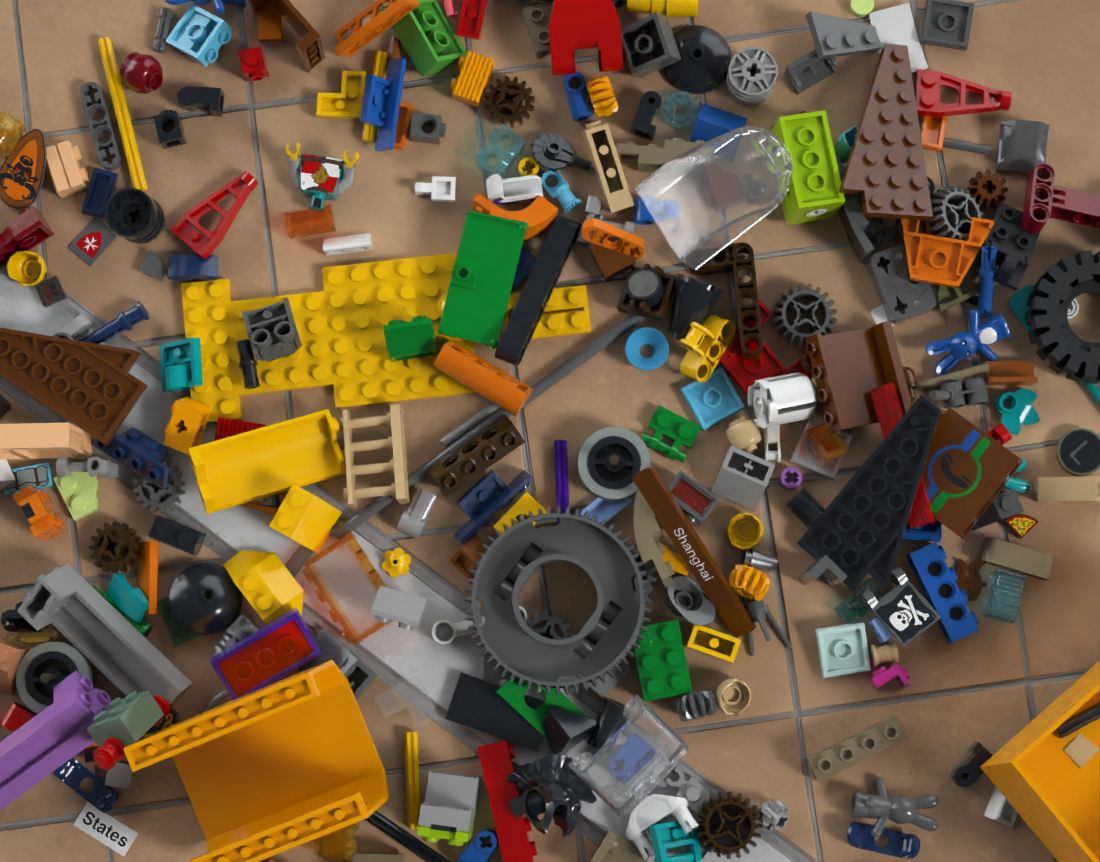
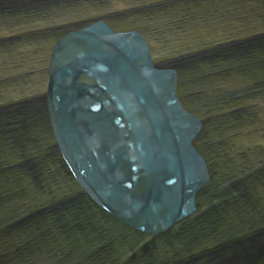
[662,91,700,129]

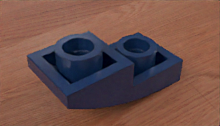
[167,254,219,282]

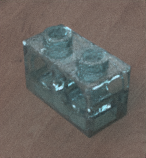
[475,124,526,179]

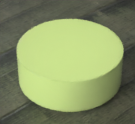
[850,0,874,17]

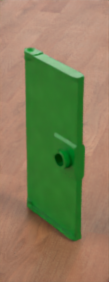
[438,210,528,349]

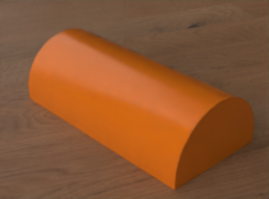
[433,339,534,417]

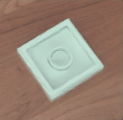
[815,622,871,678]

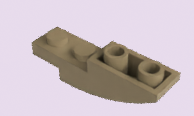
[616,138,712,173]
[633,490,675,587]

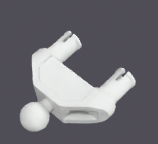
[626,780,699,861]

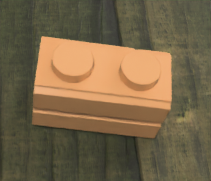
[46,141,89,198]

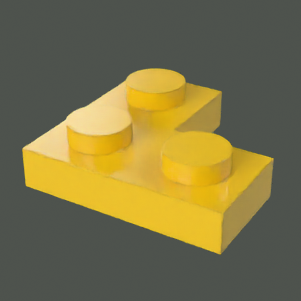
[316,71,367,119]

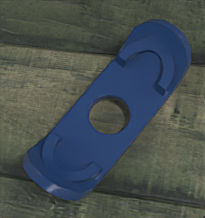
[54,757,119,813]
[847,821,920,859]

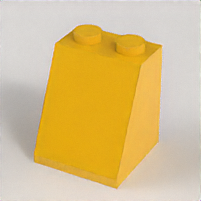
[269,484,342,554]

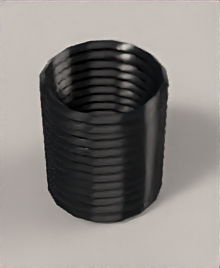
[786,488,825,527]

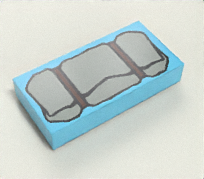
[4,462,54,496]

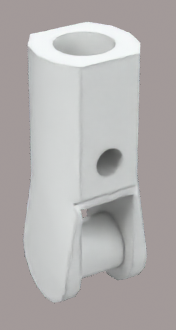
[763,425,781,462]

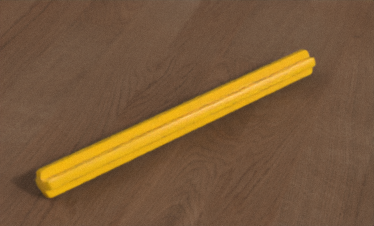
[98,37,147,191]

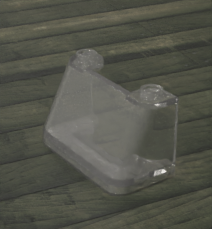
[568,694,688,816]

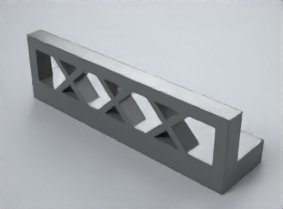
[798,555,848,587]

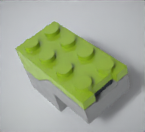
[417,770,481,846]

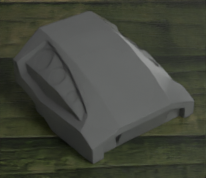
[996,119,1050,173]
[242,298,302,361]

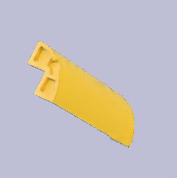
[188,409,346,514]

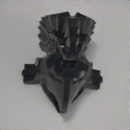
[506,752,597,837]

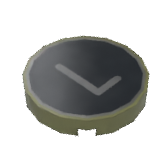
[1056,428,1100,476]

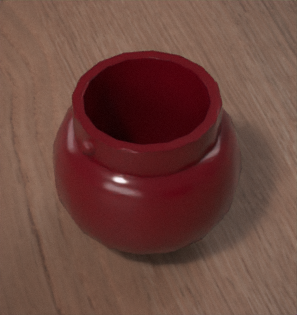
[120,52,163,94]

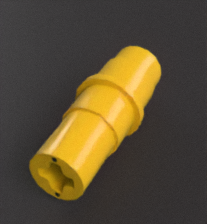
[627,0,699,19]

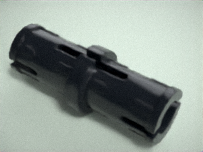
[236,339,260,389]

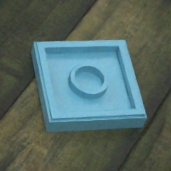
[680,366,745,431]

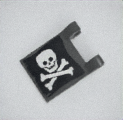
[859,566,941,648]

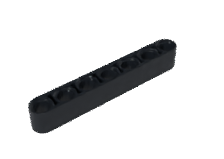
[495,215,581,366]

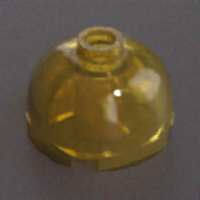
[0,112,25,160]

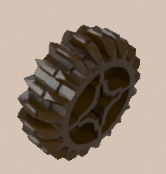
[696,791,763,859]

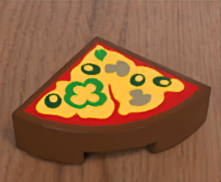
[1003,514,1039,539]

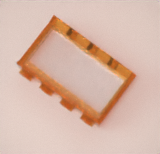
[302,532,394,646]

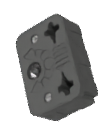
[867,243,936,324]

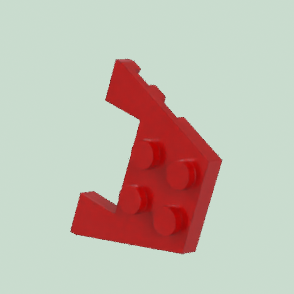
[719,299,812,395]

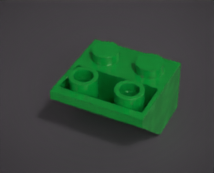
[383,316,439,362]

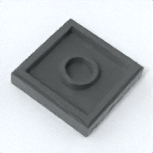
[920,0,974,51]

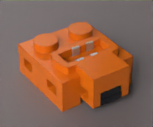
[12,486,64,541]

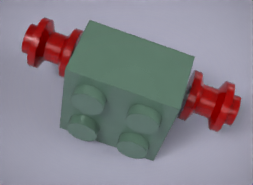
[87,690,170,770]

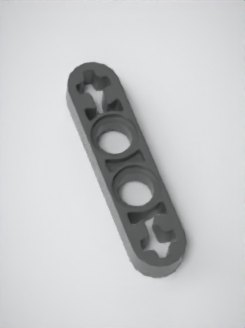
[80,82,122,171]

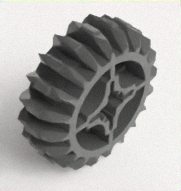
[925,185,984,241]
[772,284,837,348]

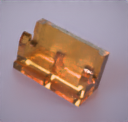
[284,204,337,239]

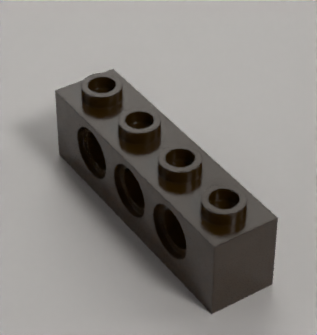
[427,415,525,497]

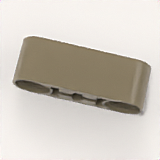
[980,537,1055,581]

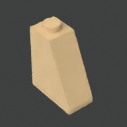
[1034,476,1100,505]

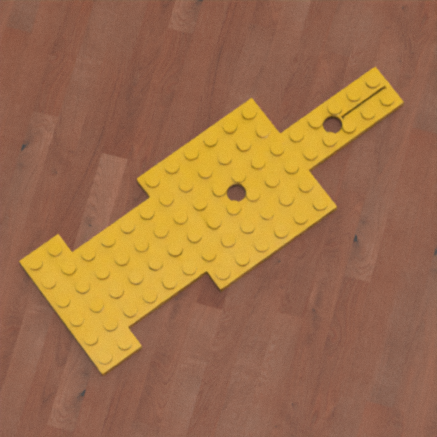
[181,253,591,423]

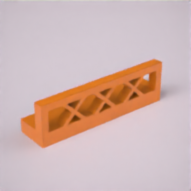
[334,0,419,57]

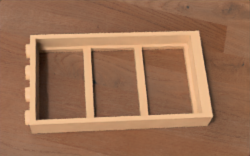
[0,422,92,460]

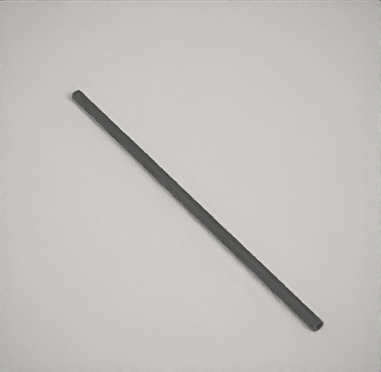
[332,314,646,540]

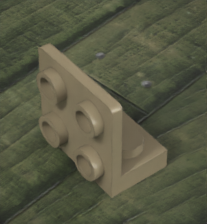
[588,829,648,862]

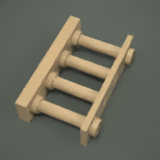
[339,404,410,509]

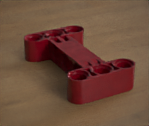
[1022,163,1100,234]

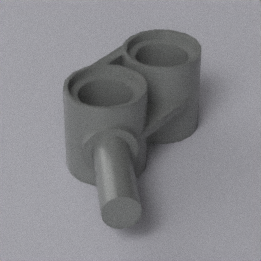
[929,378,989,409]

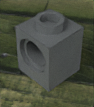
[410,112,446,144]

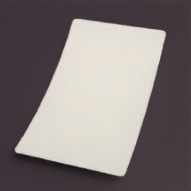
[869,3,928,73]

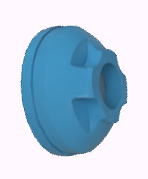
[625,327,669,371]

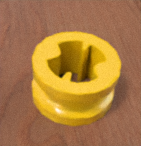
[518,157,539,177]

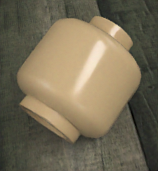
[726,417,762,453]

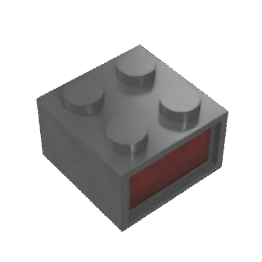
[668,470,720,527]

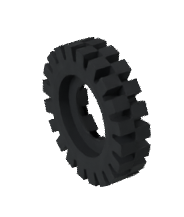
[1025,250,1100,384]

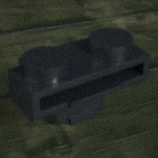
[0,601,48,632]

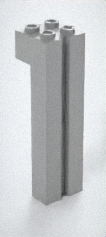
[17,564,193,719]

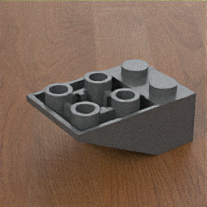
[297,628,379,701]

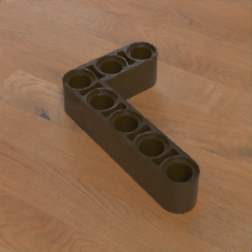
[684,242,763,361]

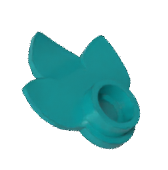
[995,388,1040,435]

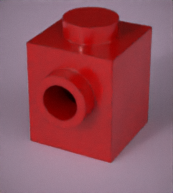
[237,46,270,82]

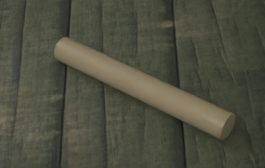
[917,363,989,391]

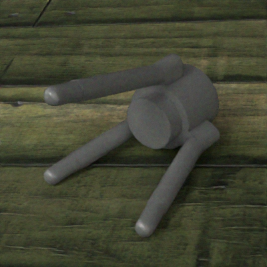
[744,600,792,656]

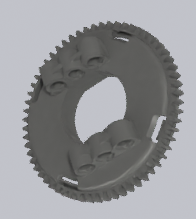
[464,506,652,695]

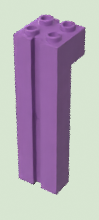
[0,671,110,810]

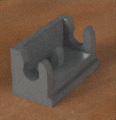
[784,49,838,95]

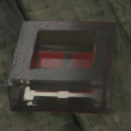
[35,276,67,308]

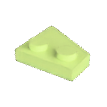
[53,460,98,521]

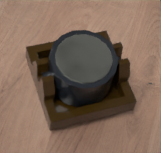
[617,264,677,321]

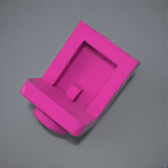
[869,664,910,688]

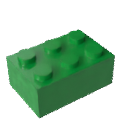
[633,620,692,701]

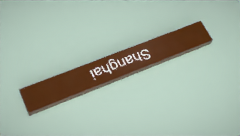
[631,465,756,638]

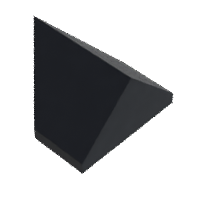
[542,707,596,754]

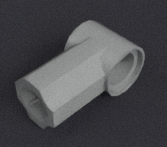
[397,488,437,539]

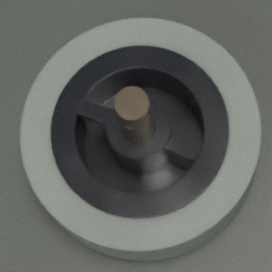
[578,427,650,501]
[16,642,94,713]

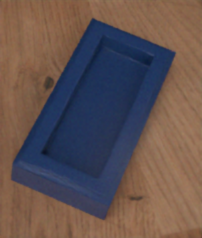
[81,168,119,219]

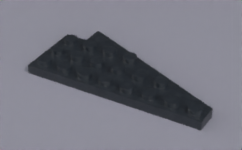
[797,394,942,591]

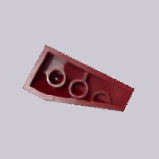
[0,206,54,269]

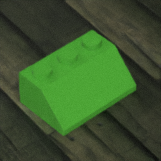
[392,0,467,77]

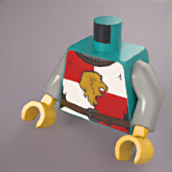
[285,142,360,211]

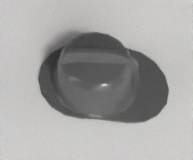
[667,576,716,626]

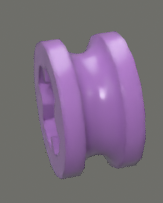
[779,467,802,490]

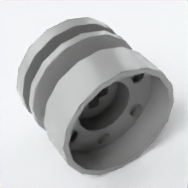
[726,47,778,106]

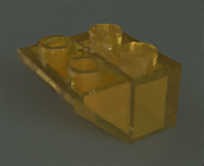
[314,822,359,861]

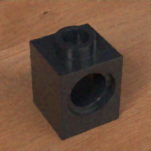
[153,110,187,149]

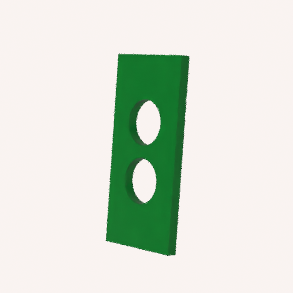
[496,677,589,738]

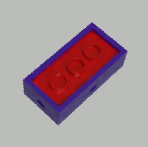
[210,607,321,700]

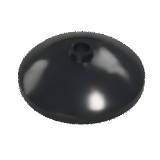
[662,25,731,95]
[169,563,242,635]

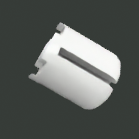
[747,372,817,428]

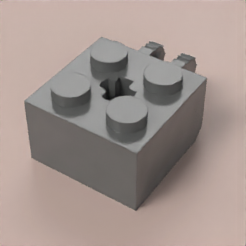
[618,12,681,78]

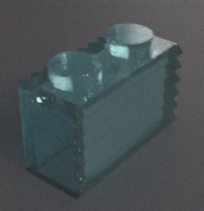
[980,568,1026,624]

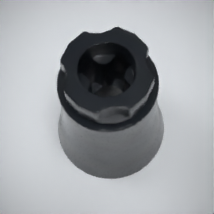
[587,696,634,753]

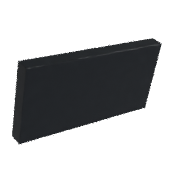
[445,672,552,750]

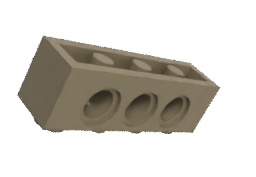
[805,716,907,782]

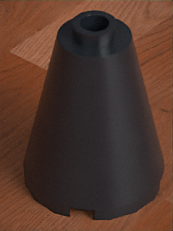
[669,273,722,341]

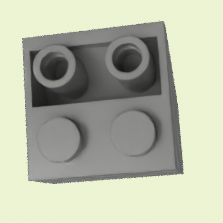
[711,446,775,512]
[370,586,428,631]

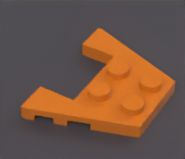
[901,217,994,288]

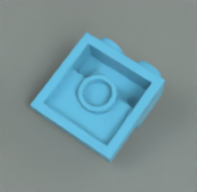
[165,3,233,67]

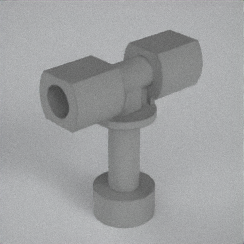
[577,195,636,246]
[56,457,119,479]

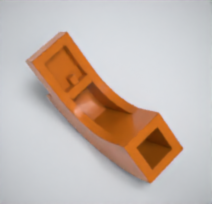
[473,193,558,240]

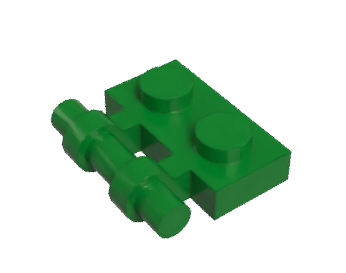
[641,405,701,463]

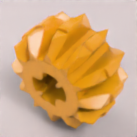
[587,75,618,117]
[728,565,770,601]

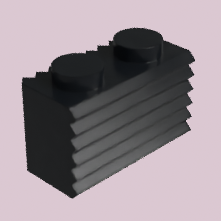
[149,515,206,556]

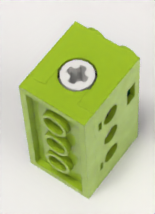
[767,110,845,226]

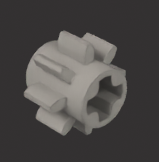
[758,799,790,831]

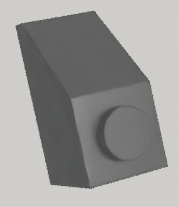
[972,488,1024,531]

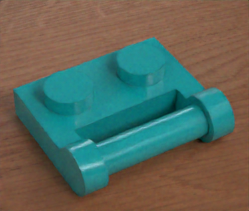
[649,821,702,862]

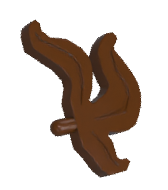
[955,558,988,601]

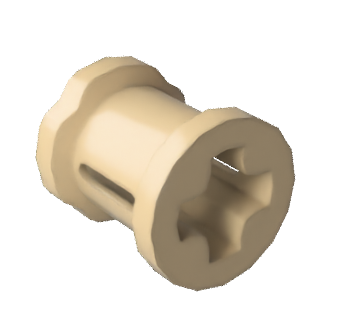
[870,641,899,667]

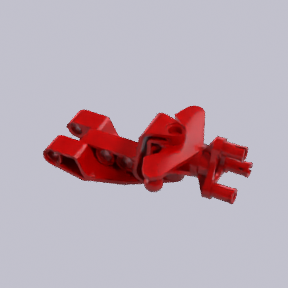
[549,0,623,76]

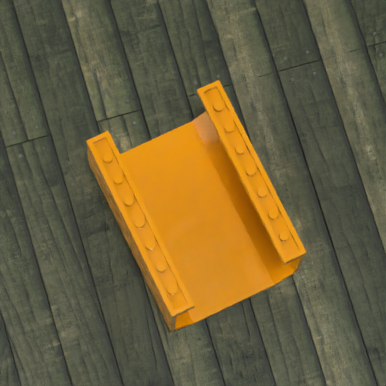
[123,660,389,862]

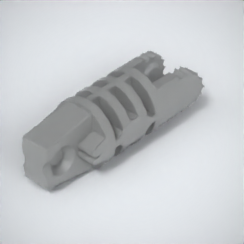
[209,614,253,671]

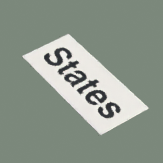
[73,802,139,856]

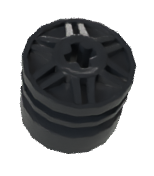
[105,188,165,244]

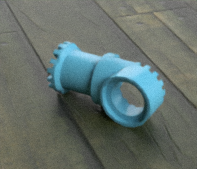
[541,170,582,214]

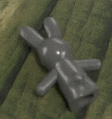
[851,777,940,838]

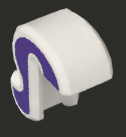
[486,174,543,206]

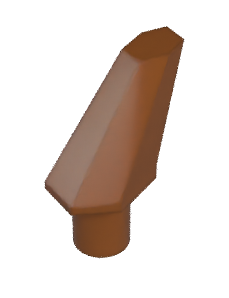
[386,36,402,71]

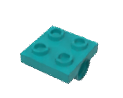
[160,338,203,392]

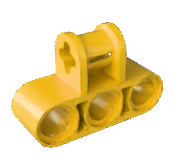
[680,315,736,382]

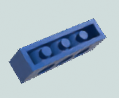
[906,542,979,643]

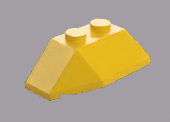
[223,549,304,624]

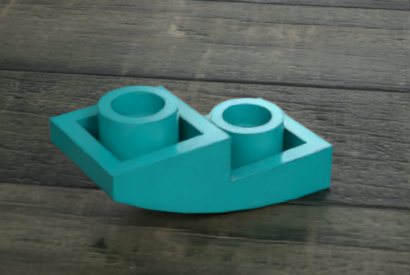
[106,573,149,622]

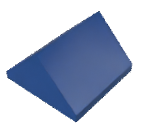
[689,103,747,163]

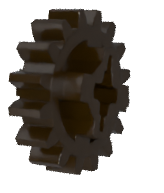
[484,76,535,128]
[89,521,142,574]

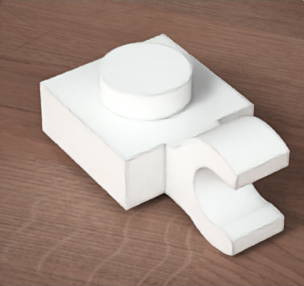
[415,176,456,202]

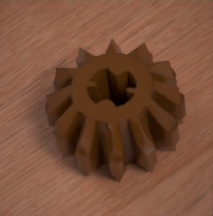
[966,169,1008,210]

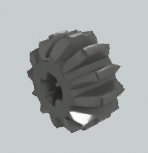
[676,690,718,722]

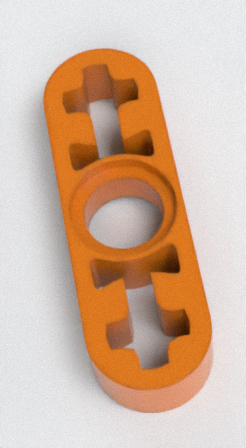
[582,218,645,259]

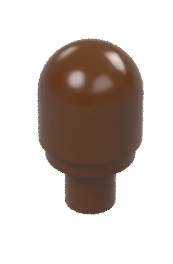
[903,367,917,400]

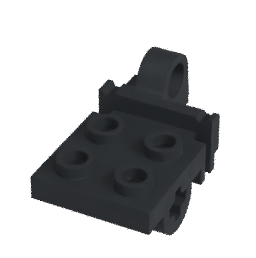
[978,202,1040,291]

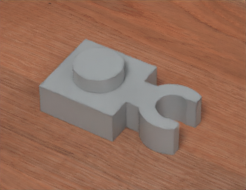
[666,768,710,811]

